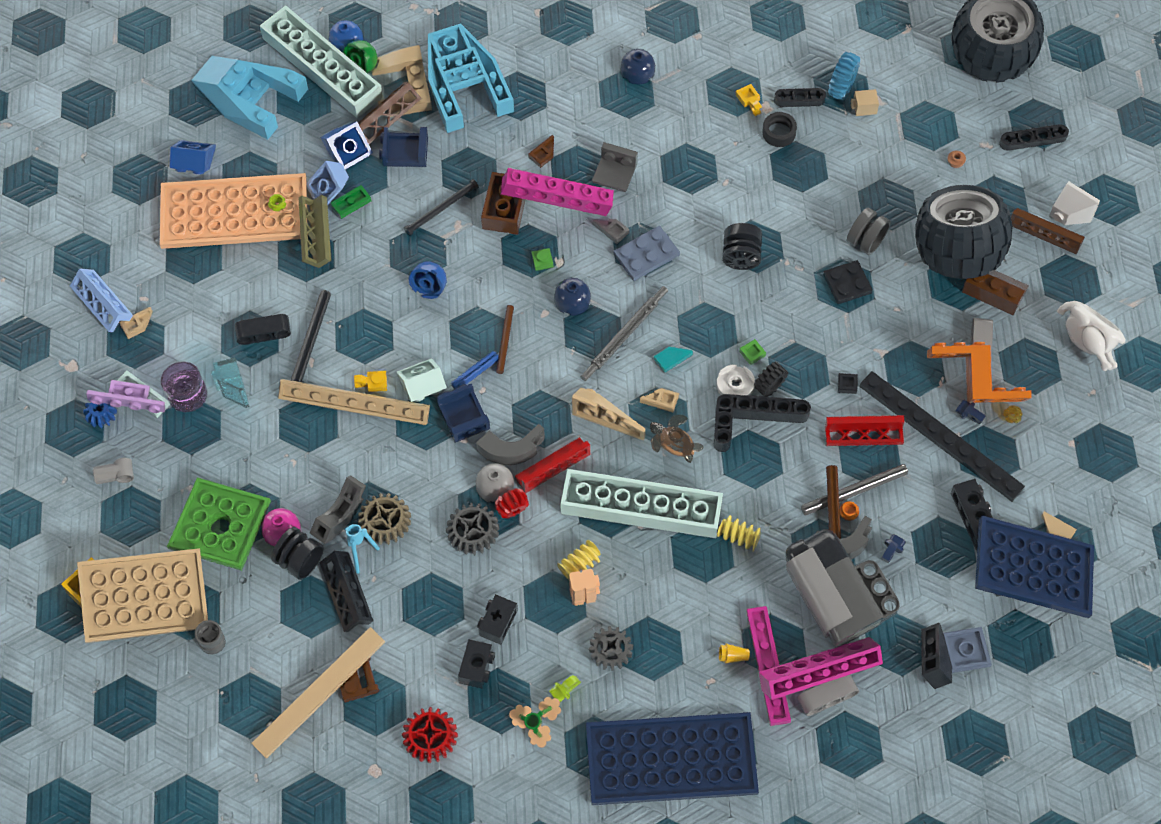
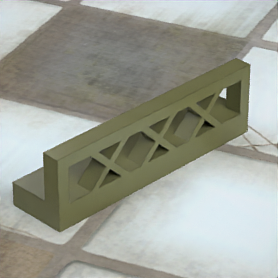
[298,195,331,268]

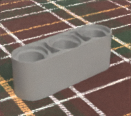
[971,318,993,361]
[797,675,859,716]

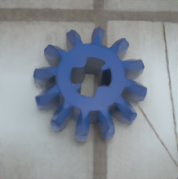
[83,403,117,428]

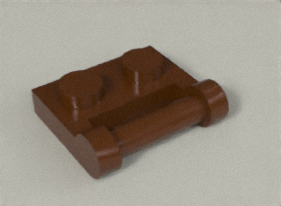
[340,658,379,703]

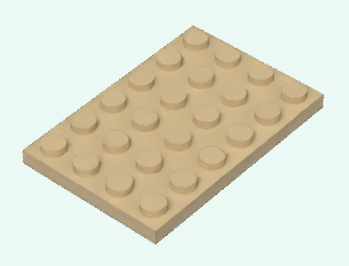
[77,548,208,643]

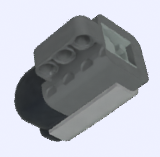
[786,529,900,648]

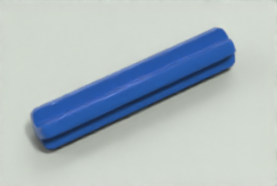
[451,351,499,390]

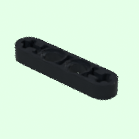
[999,124,1069,151]

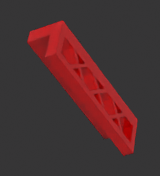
[825,415,904,446]
[515,437,590,493]

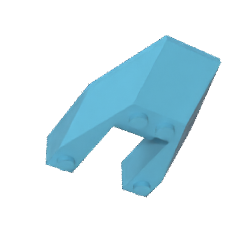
[428,24,514,133]
[191,56,308,140]

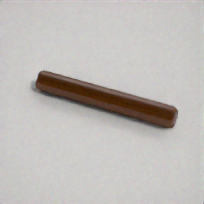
[826,465,841,539]

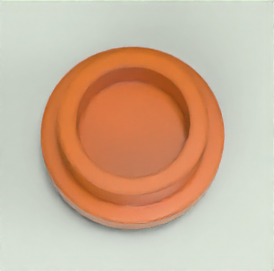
[840,501,859,521]

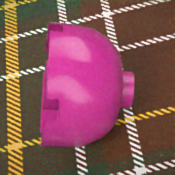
[261,508,301,547]

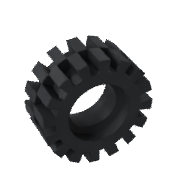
[754,361,788,397]

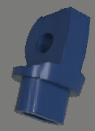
[956,399,986,424]
[881,534,906,563]

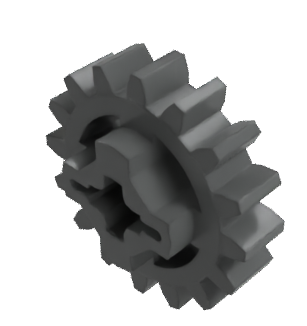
[589,626,633,671]

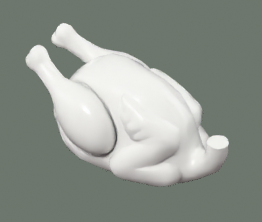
[1057,301,1126,371]

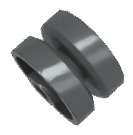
[846,207,891,255]

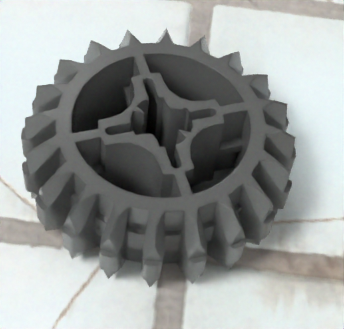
[446,503,499,556]

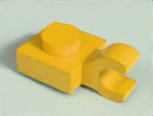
[736,84,762,116]
[354,371,387,392]

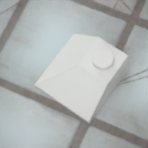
[1049,181,1100,225]

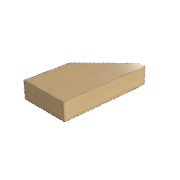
[119,307,153,339]
[640,388,679,412]
[1041,511,1077,539]

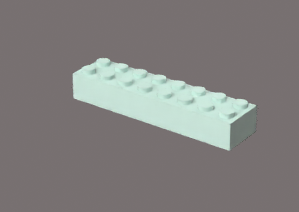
[260,5,383,118]
[561,469,723,538]

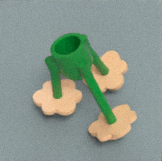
[509,697,561,748]

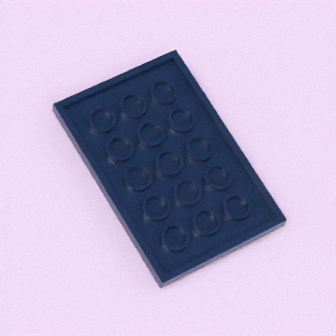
[975,516,1094,619]

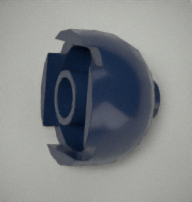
[620,48,656,85]
[554,277,591,316]

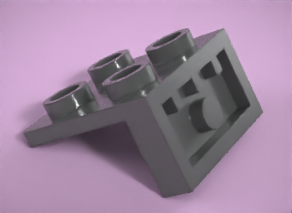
[592,142,638,192]

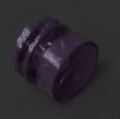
[161,361,208,412]

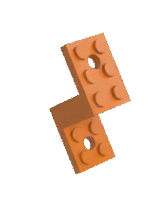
[927,342,1032,403]

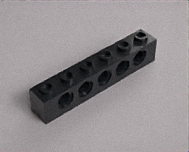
[951,479,1001,597]

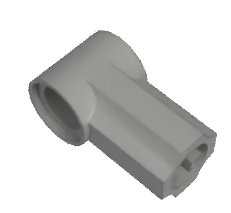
[93,458,134,484]

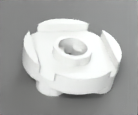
[717,365,755,396]

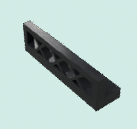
[319,550,374,632]

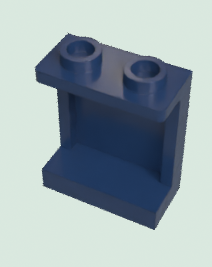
[379,127,428,167]
[437,383,490,443]

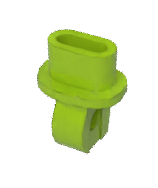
[549,675,581,702]

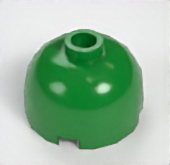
[343,40,378,74]

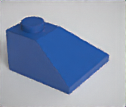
[320,121,373,169]

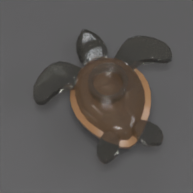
[650,415,704,463]

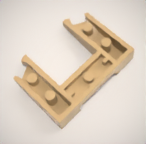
[372,45,432,117]

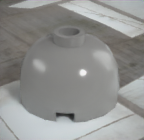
[476,463,514,502]

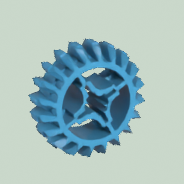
[828,52,860,100]

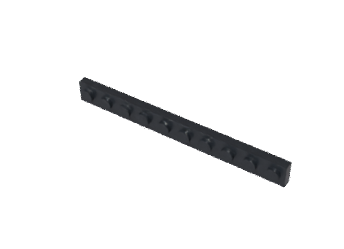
[859,371,1025,502]

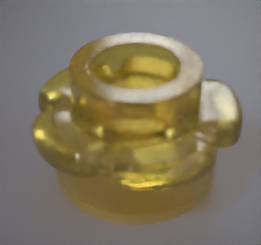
[1003,405,1023,423]

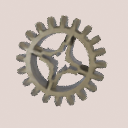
[358,493,411,545]

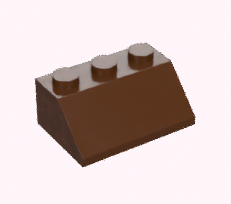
[962,270,1029,316]

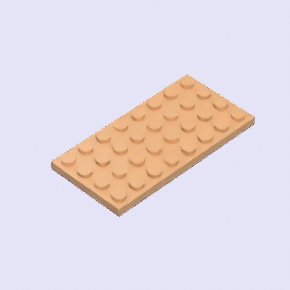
[160,173,308,249]

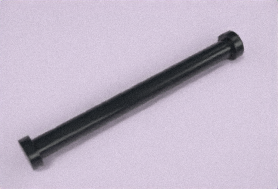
[404,179,479,236]

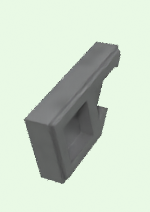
[592,219,629,244]

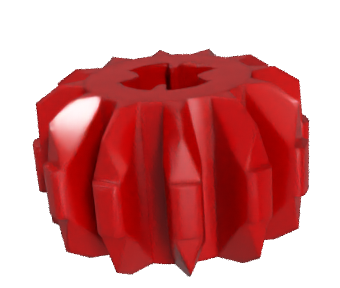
[495,488,529,518]

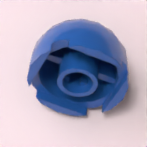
[329,20,364,53]
[408,261,447,299]

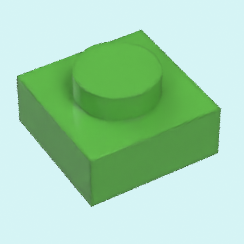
[532,248,553,271]
[739,339,766,365]

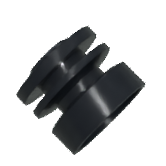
[722,223,763,270]
[271,527,324,580]

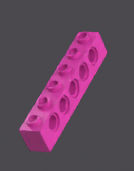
[501,168,614,216]
[759,637,883,700]

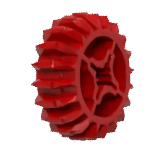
[402,707,458,763]

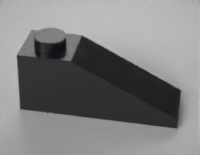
[921,623,952,689]

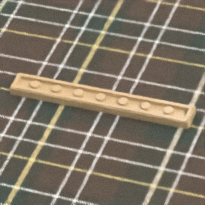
[278,379,430,425]
[251,627,385,759]

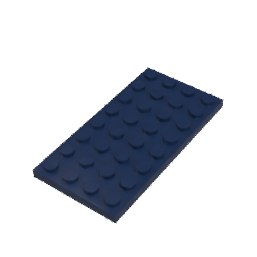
[586,712,759,806]

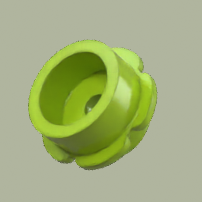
[268,194,286,212]

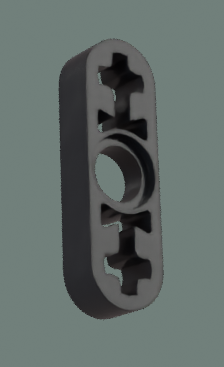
[774,88,826,107]

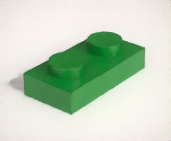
[331,185,372,219]

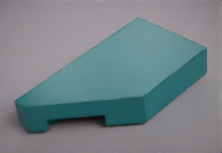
[654,347,693,373]

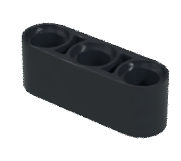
[235,314,291,345]

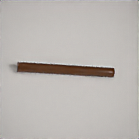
[496,305,514,374]

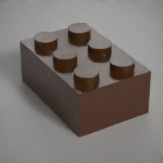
[481,172,526,235]

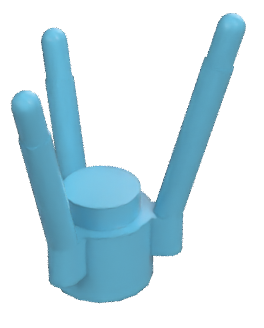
[345,524,380,574]

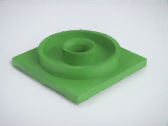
[167,477,271,571]

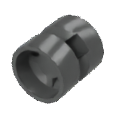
[195,620,226,655]

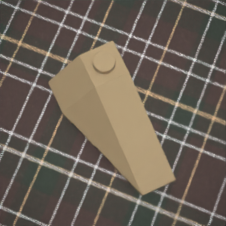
[572,387,645,440]

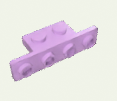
[86,380,165,413]

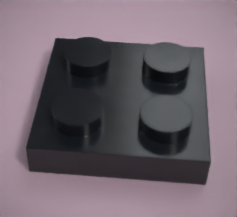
[823,260,873,304]

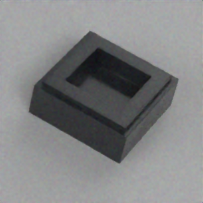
[838,373,858,394]

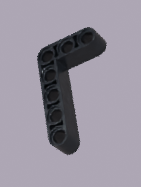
[713,394,811,452]

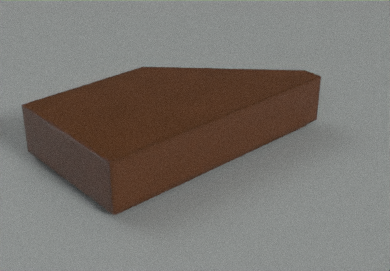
[528,135,554,168]

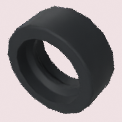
[762,112,797,147]

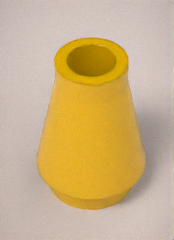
[719,643,750,663]

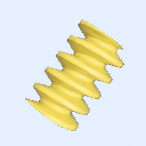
[717,515,761,552]
[557,540,601,579]

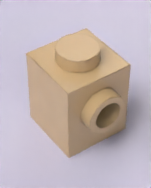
[851,89,879,116]

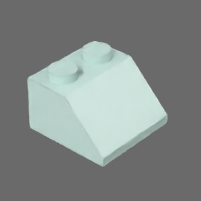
[397,358,447,402]

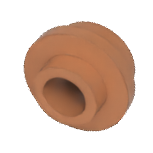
[947,150,966,168]

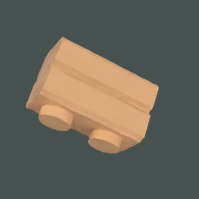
[569,569,600,606]

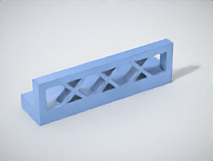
[70,269,133,332]

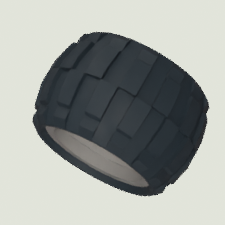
[951,0,1044,83]
[915,185,1013,279]

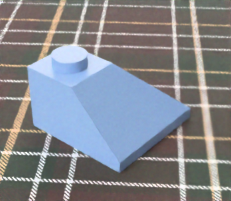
[307,161,349,204]

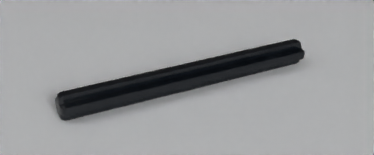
[291,290,331,382]

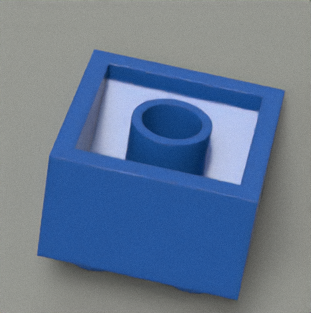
[170,140,216,174]

